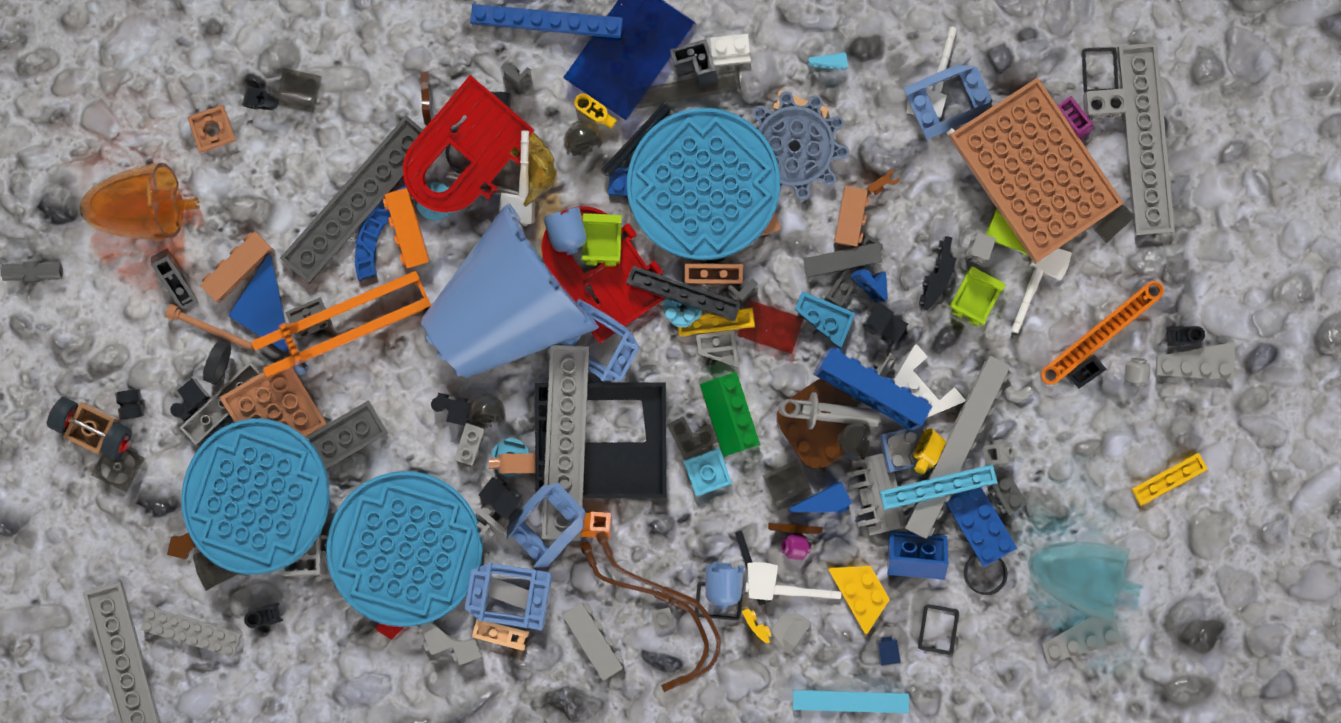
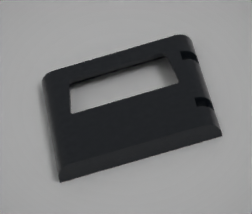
[535,382,666,498]

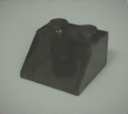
[193,552,239,591]

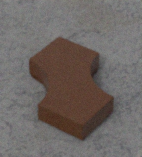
[420,71,432,125]
[167,532,197,559]

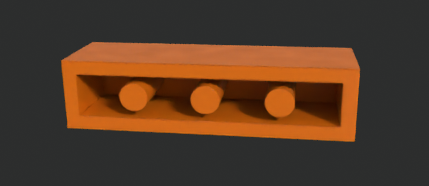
[383,188,430,268]

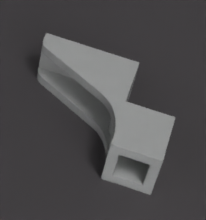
[417,621,483,665]

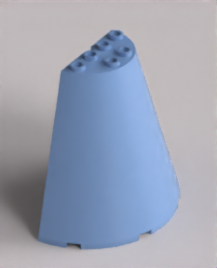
[420,203,599,378]

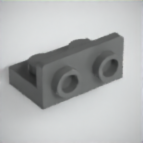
[500,62,532,91]
[728,278,758,304]
[285,297,332,339]
[987,471,1027,516]

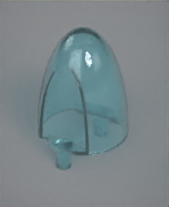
[1028,541,1143,623]

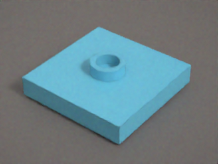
[683,448,732,497]

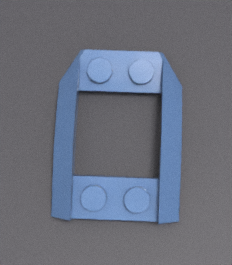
[903,65,992,140]
[557,299,640,382]
[507,483,585,568]
[465,563,553,631]

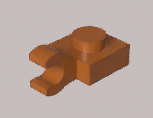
[865,170,900,196]

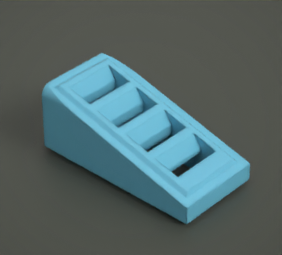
[807,52,848,70]

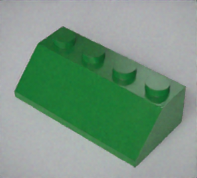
[700,371,760,457]

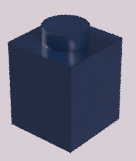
[876,636,901,666]

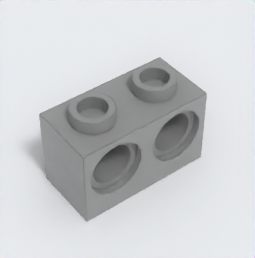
[1083,89,1127,120]
[965,232,996,266]
[454,423,486,466]

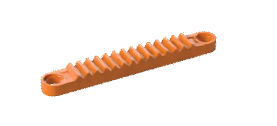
[1040,281,1164,385]

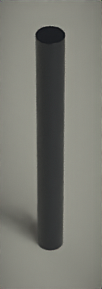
[735,530,766,606]

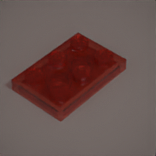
[737,300,804,354]

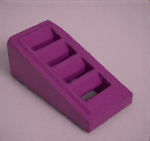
[1057,96,1094,138]

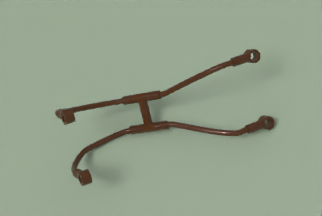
[580,530,721,692]

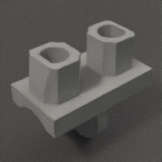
[475,504,510,538]

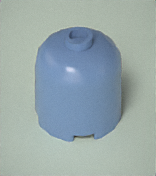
[543,207,586,255]
[706,562,744,609]

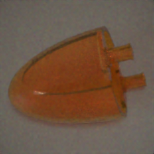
[79,163,200,239]

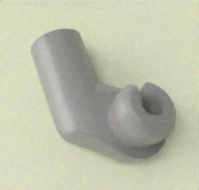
[1004,386,1033,403]

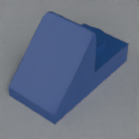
[851,269,888,303]

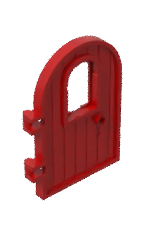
[403,75,535,212]
[541,206,665,344]

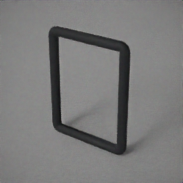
[1082,47,1119,93]
[695,582,743,621]
[918,604,959,655]

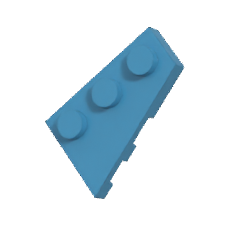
[794,291,855,349]

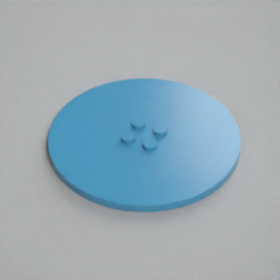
[627,108,780,261]
[181,419,330,575]
[326,471,483,627]

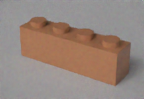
[200,232,275,303]

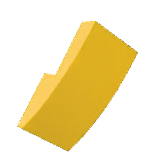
[742,607,772,644]

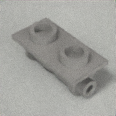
[872,350,896,378]

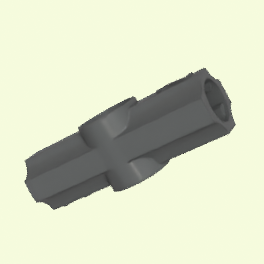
[0,261,63,282]

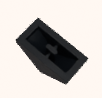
[1067,354,1106,389]

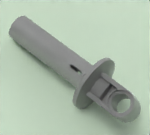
[778,392,880,429]

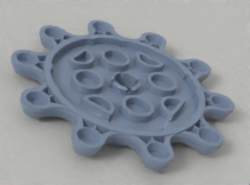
[753,91,849,200]

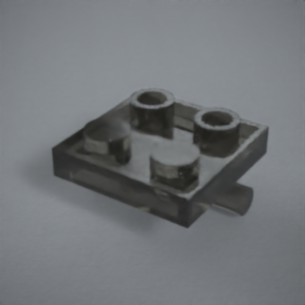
[274,68,322,114]
[762,459,813,510]

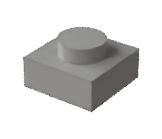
[651,607,674,630]

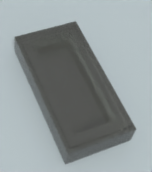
[1093,204,1134,243]

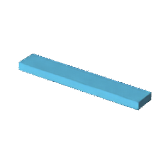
[879,464,997,510]
[792,690,909,713]

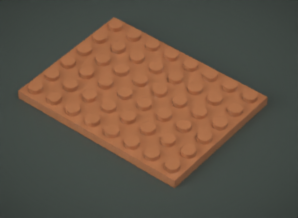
[948,78,1124,264]

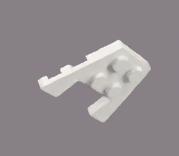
[894,344,966,417]

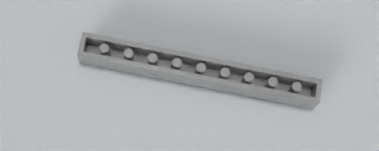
[903,356,1011,539]

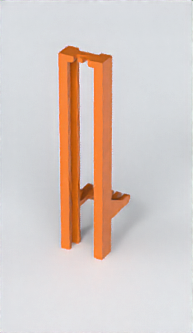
[251,271,431,378]

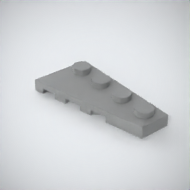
[1155,342,1235,380]
[1041,605,1122,663]

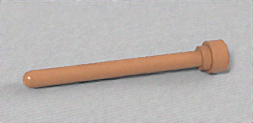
[165,304,253,350]

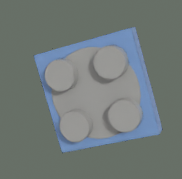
[879,429,919,473]

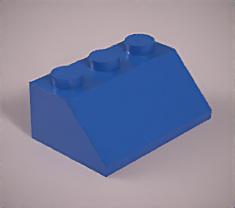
[887,531,949,580]

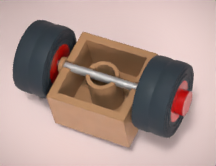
[47,397,132,460]

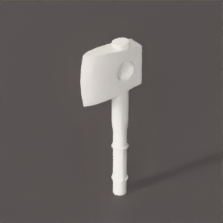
[906,27,957,119]
[499,131,535,226]
[1011,248,1072,333]
[745,562,841,600]

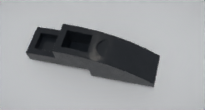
[919,236,956,312]

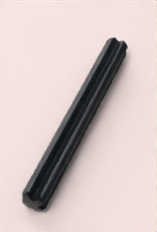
[601,103,671,177]

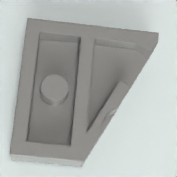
[696,330,739,367]

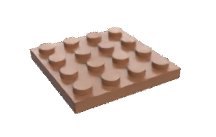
[219,367,327,437]

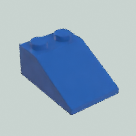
[787,482,852,514]

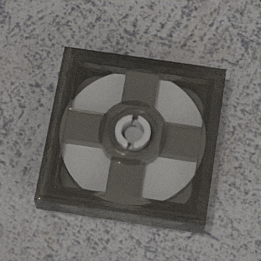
[91,449,145,493]

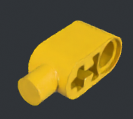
[574,94,617,129]
[913,428,946,474]

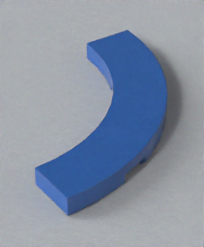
[355,186,414,281]

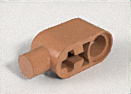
[489,454,536,473]

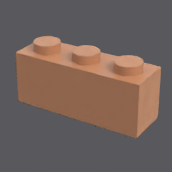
[833,186,870,248]
[685,264,743,286]

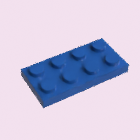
[945,487,1017,568]

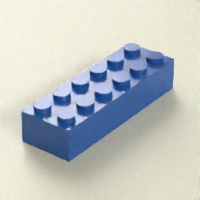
[813,348,933,431]

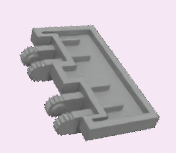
[845,453,906,535]

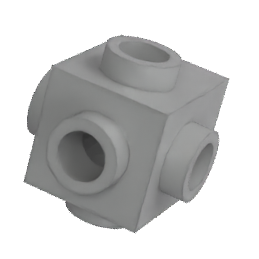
[983,439,1015,468]

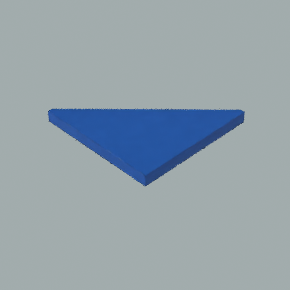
[229,254,292,356]

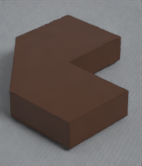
[768,522,823,534]

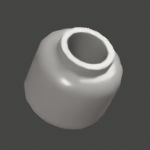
[1124,358,1151,387]

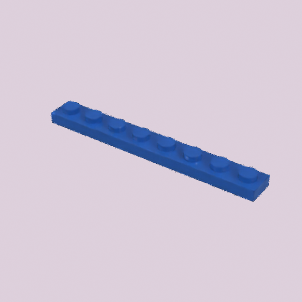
[470,4,623,38]

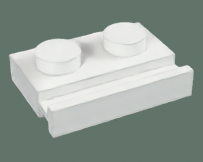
[710,34,751,66]

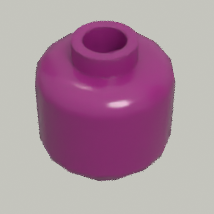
[781,534,811,560]

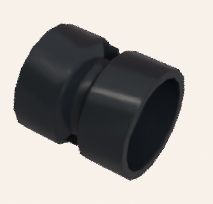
[115,389,145,420]

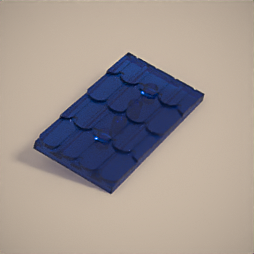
[563,0,696,120]

